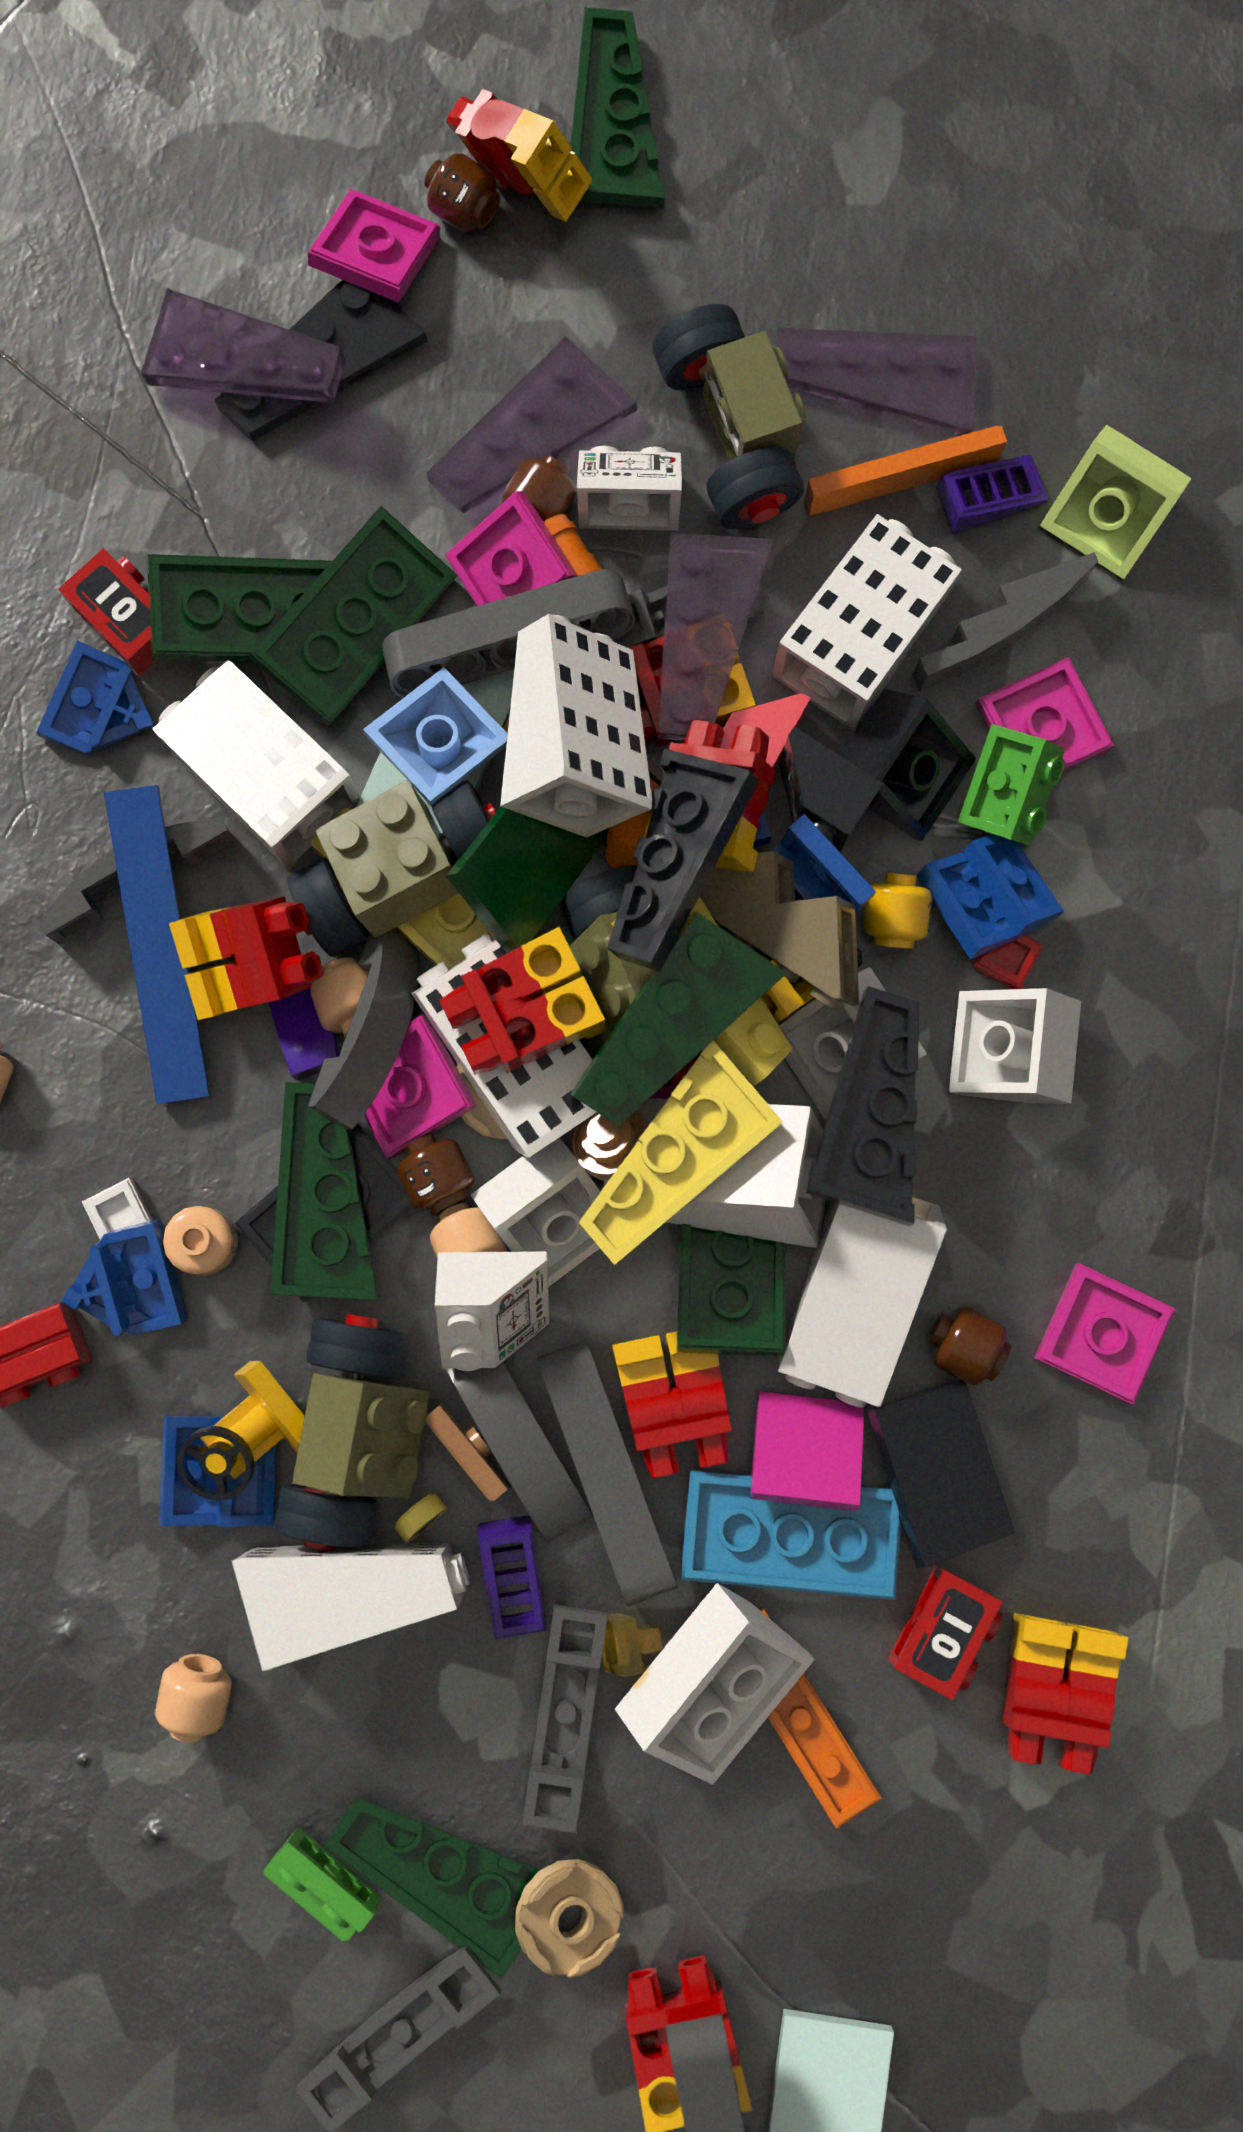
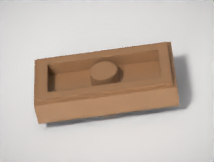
[425,1403,510,1502]

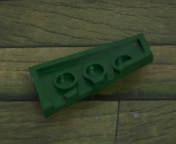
[571,7,665,208]
[571,911,787,1126]
[270,1082,379,1301]
[324,1796,541,1979]

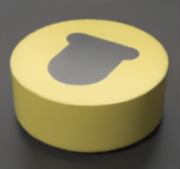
[394,1493,448,1543]

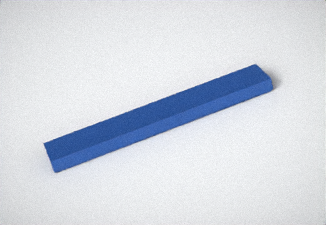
[104,785,211,1104]

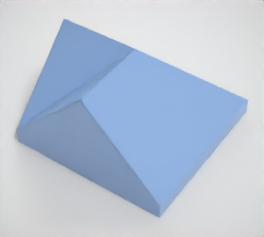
[363,667,508,806]

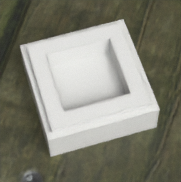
[82,1178,153,1241]

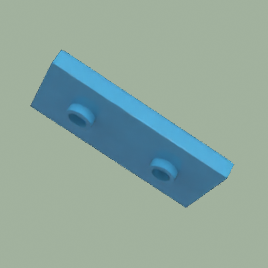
[680,1470,901,1600]

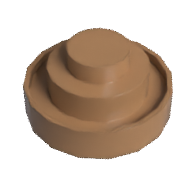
[572,1110,649,1181]

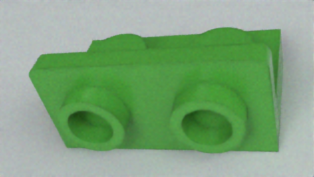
[958,724,1065,846]
[264,1826,382,1942]

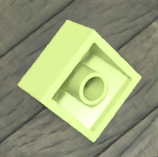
[1040,425,1192,579]

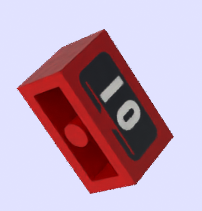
[58,548,156,676]
[887,1564,1003,1700]

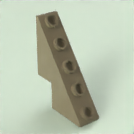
[700,851,859,1011]

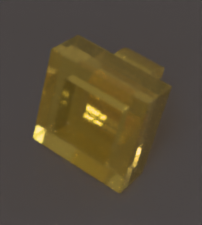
[602,1613,663,1677]

